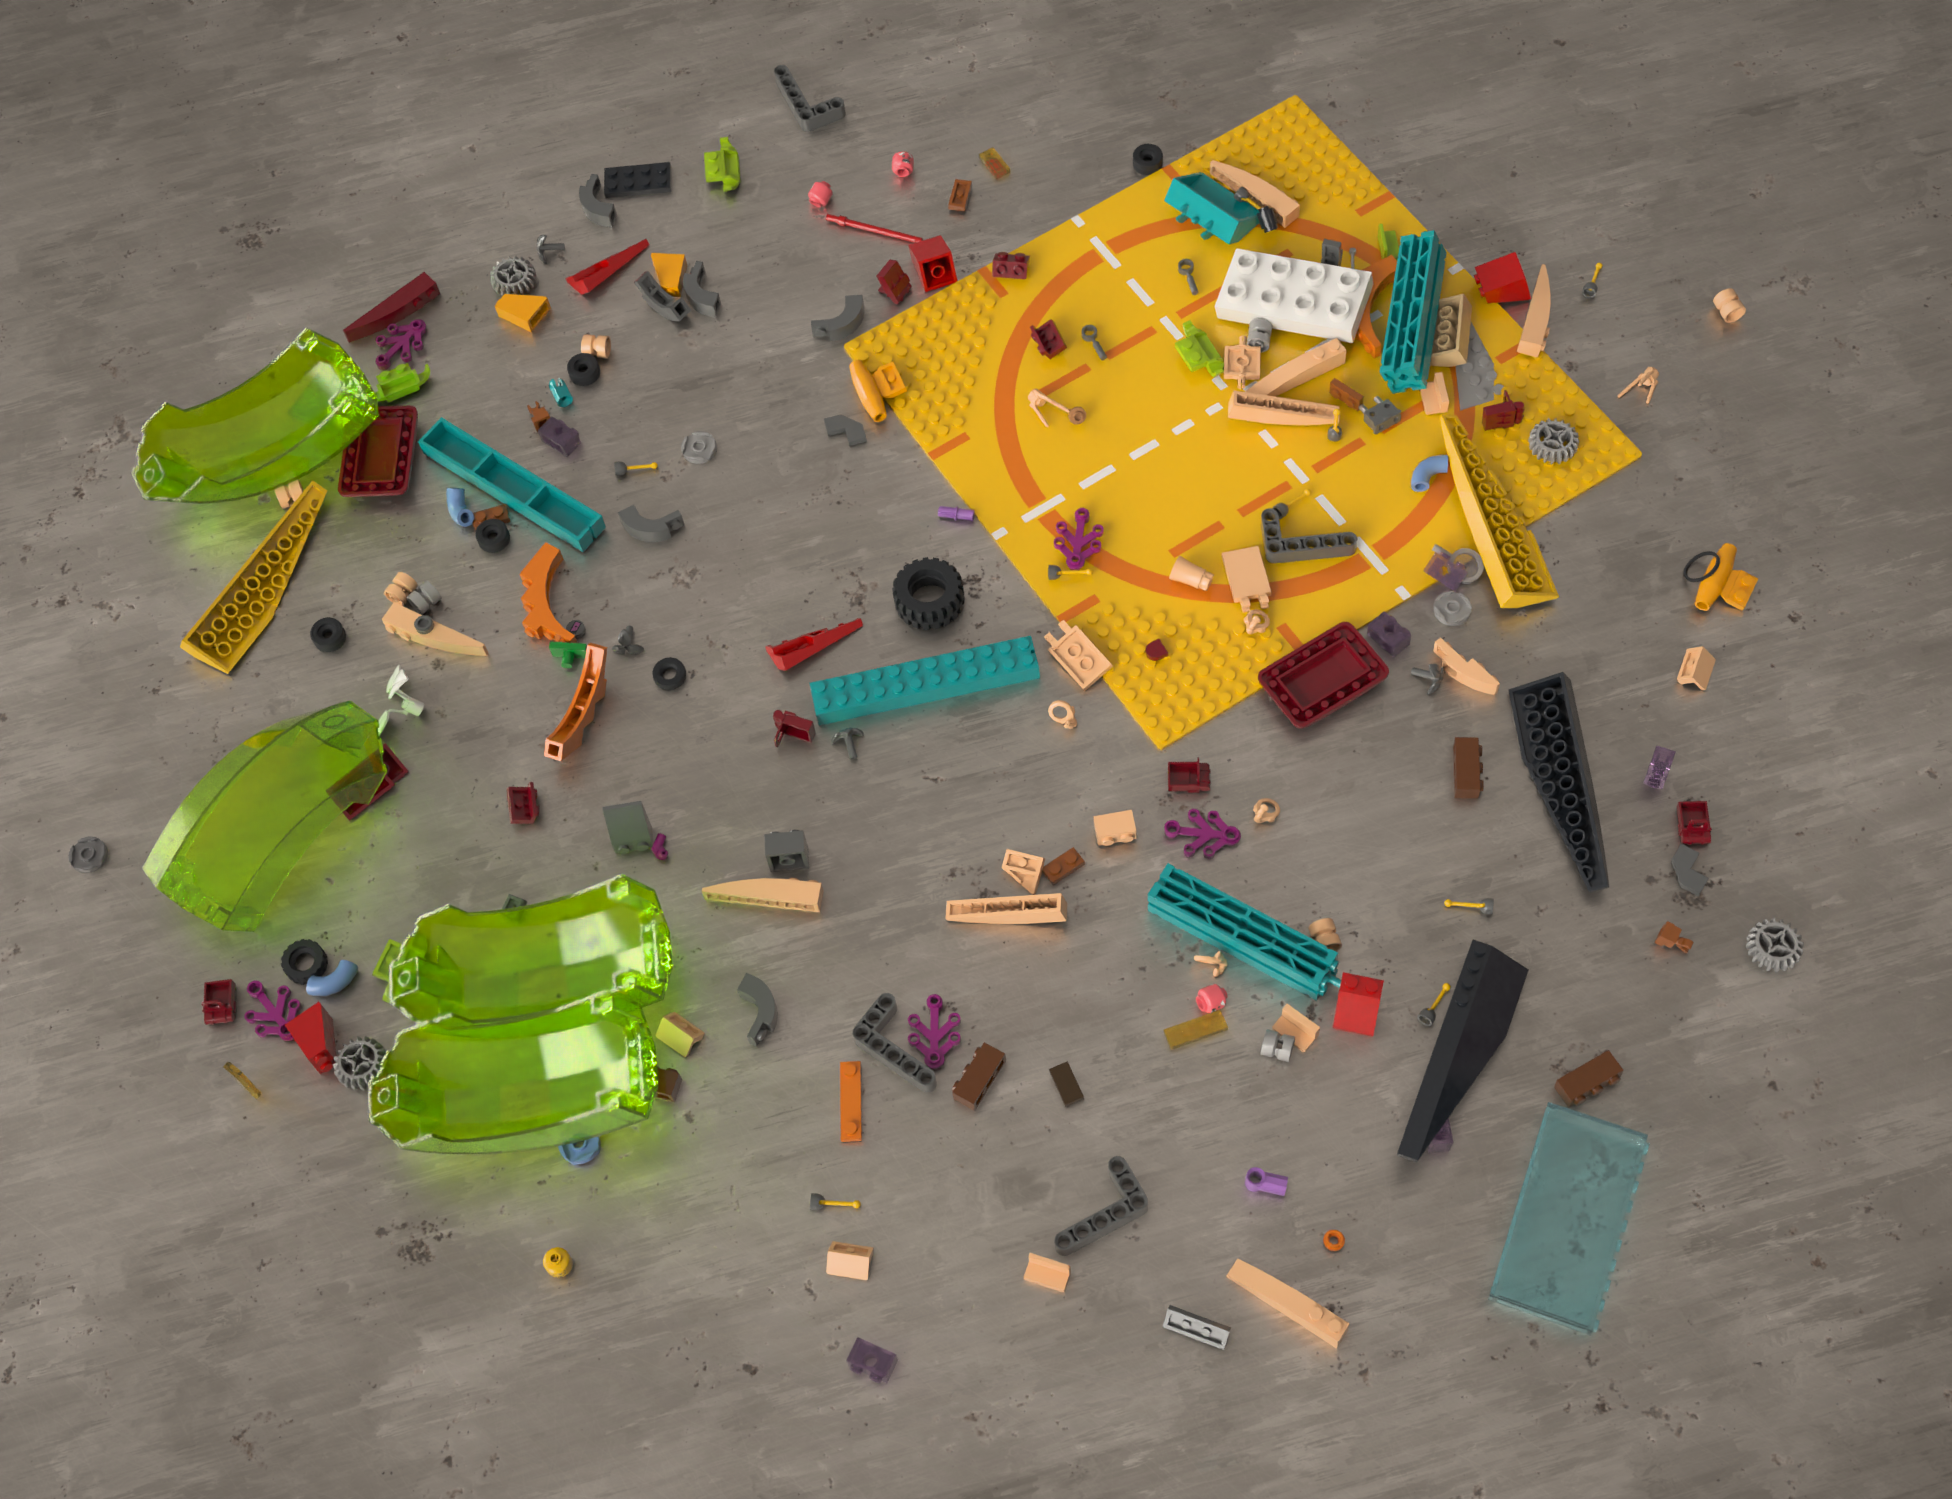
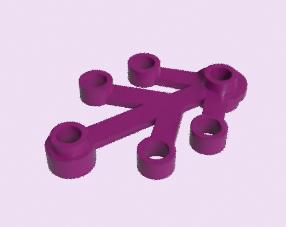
[375,319,426,370]
[1054,508,1104,570]
[1164,809,1241,859]
[244,980,302,1041]
[908,994,961,1069]

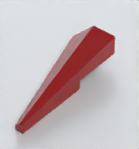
[565,239,649,295]
[765,618,863,671]

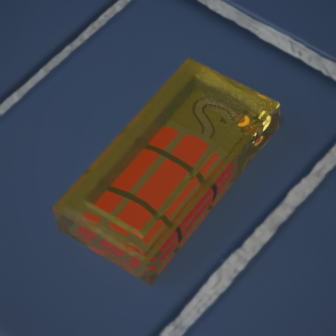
[979,147,1010,179]

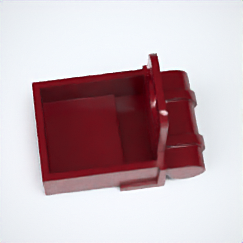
[876,259,912,304]
[1482,390,1525,431]
[773,710,816,748]
[1168,757,1211,793]
[1677,801,1712,845]
[201,979,237,1025]

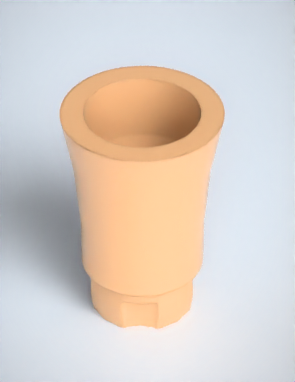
[1169,556,1214,591]

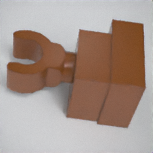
[527,401,553,433]
[1654,921,1694,953]

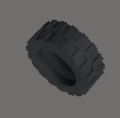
[281,939,328,985]

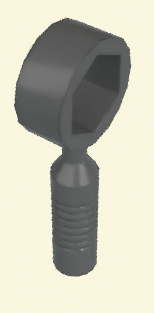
[1178,259,1198,295]
[1081,325,1107,360]

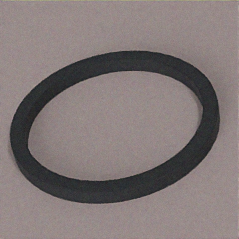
[1684,551,1720,582]

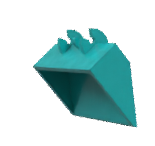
[1164,172,1259,244]

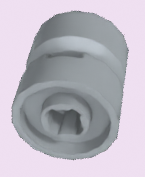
[1247,319,1272,353]
[406,581,442,615]
[1260,1029,1295,1062]

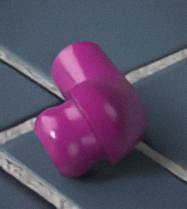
[651,833,668,860]

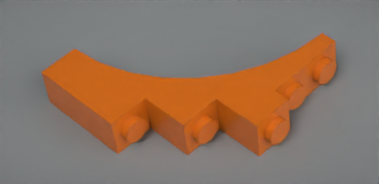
[1355,255,1397,359]
[519,542,577,643]
[544,642,608,761]

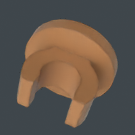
[1068,407,1086,424]

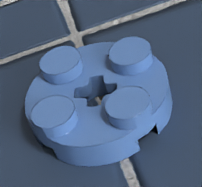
[558,1123,600,1165]

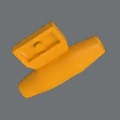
[849,360,907,422]
[1695,543,1758,611]

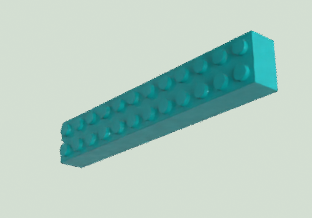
[418,417,606,552]
[809,635,1040,726]

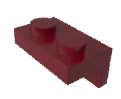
[992,252,1030,279]
[1030,319,1067,359]
[506,782,540,824]

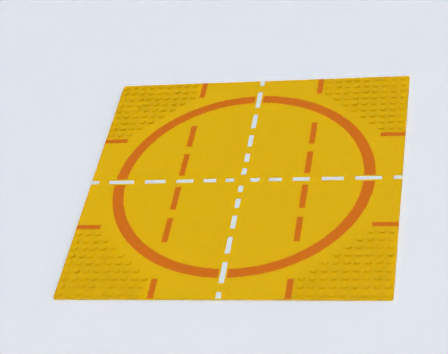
[844,95,1642,750]

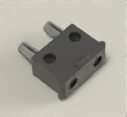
[1359,396,1401,434]

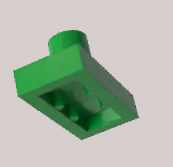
[549,641,587,668]

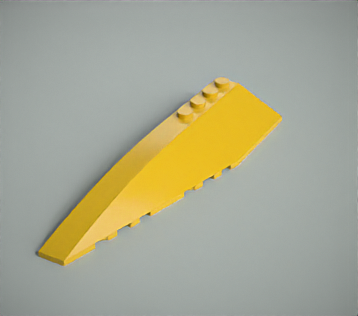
[1440,414,1559,608]
[180,480,327,674]

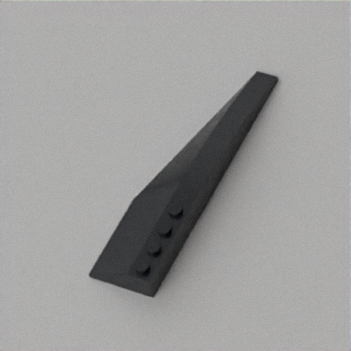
[1508,672,1609,893]
[1397,939,1529,1162]

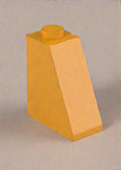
[651,253,687,297]
[495,294,551,332]

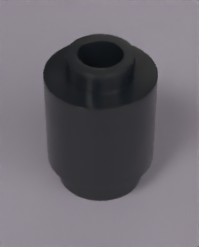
[1257,206,1278,233]

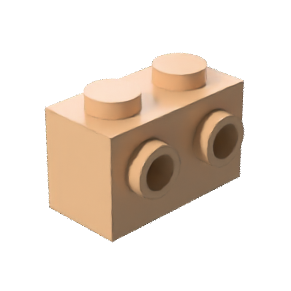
[1093,810,1137,846]

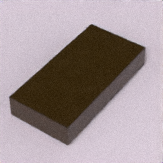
[1049,1061,1084,1107]

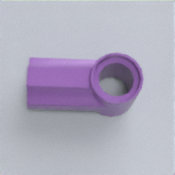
[1245,1167,1288,1196]

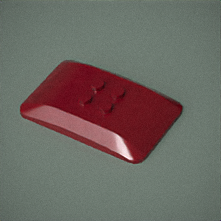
[338,405,418,497]
[1258,622,1389,728]

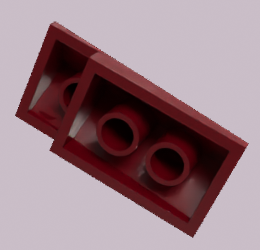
[325,742,409,821]

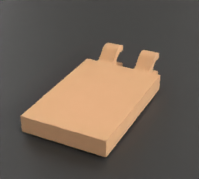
[1222,546,1271,613]
[1044,620,1113,691]

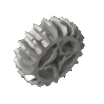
[490,256,536,296]
[1528,418,1579,465]
[1746,918,1804,973]
[333,1036,389,1090]

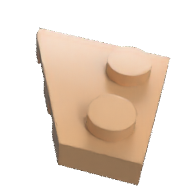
[1002,849,1045,895]

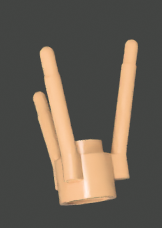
[1618,367,1659,404]
[1028,388,1069,427]

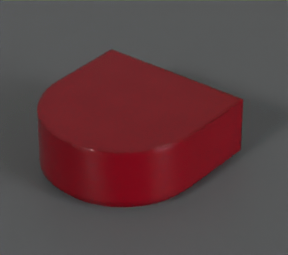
[1146,639,1168,661]

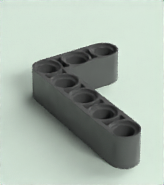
[774,65,846,132]
[1261,508,1357,563]
[852,993,937,1092]
[1054,1156,1148,1256]

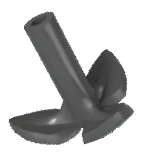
[537,235,565,264]
[612,626,644,655]
[1411,664,1444,694]
[832,727,864,759]

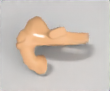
[1244,610,1270,634]
[1048,700,1077,729]
[1253,798,1280,823]
[1194,951,1228,977]

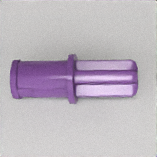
[938,506,975,521]

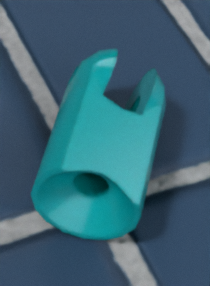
[549,378,573,407]

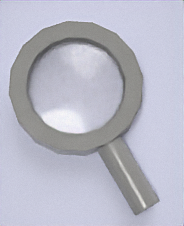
[1432,544,1484,584]

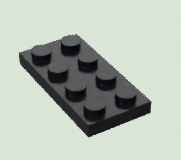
[604,162,671,198]

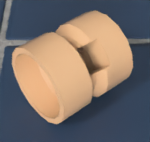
[1713,288,1746,323]
[581,334,611,359]
[274,479,304,509]
[384,572,418,606]
[1308,918,1342,951]

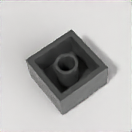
[764,829,809,872]

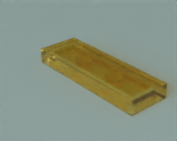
[1163,1009,1228,1050]
[223,1062,261,1100]

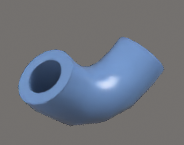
[1411,455,1448,492]
[446,488,474,527]
[306,960,358,996]

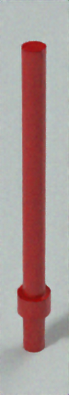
[826,214,923,243]

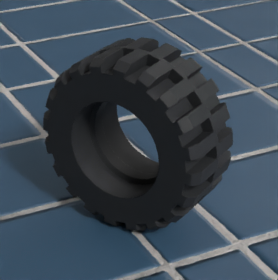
[892,557,965,630]

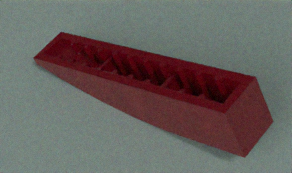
[342,272,441,343]

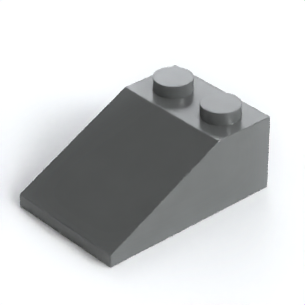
[602,801,653,854]

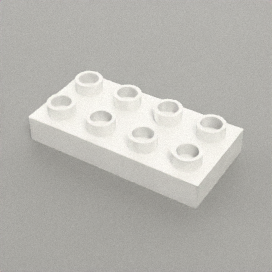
[1215,248,1373,343]

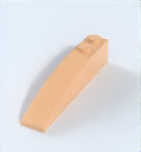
[1210,160,1300,228]
[1517,264,1551,357]
[1245,338,1346,397]
[1228,391,1339,425]
[382,602,489,656]
[702,878,824,912]
[945,893,1067,924]
[1226,1259,1349,1348]

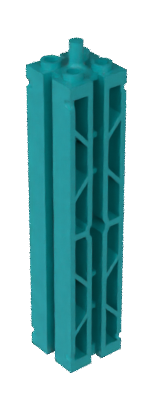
[1380,230,1447,394]
[1148,863,1341,1001]

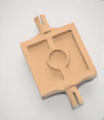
[1224,336,1261,389]

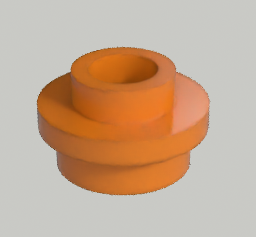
[1323,1230,1345,1251]

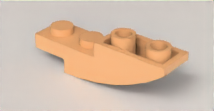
[1433,637,1500,695]

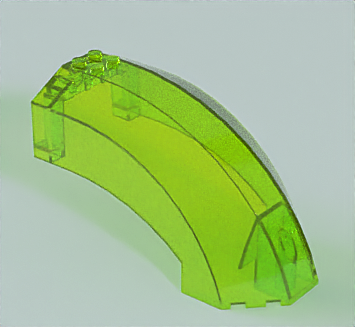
[131,327,379,504]
[142,701,387,932]
[389,874,673,1036]
[368,989,659,1155]

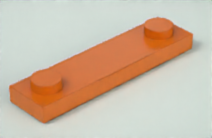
[840,1061,862,1142]

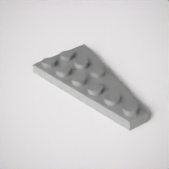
[1455,322,1504,411]

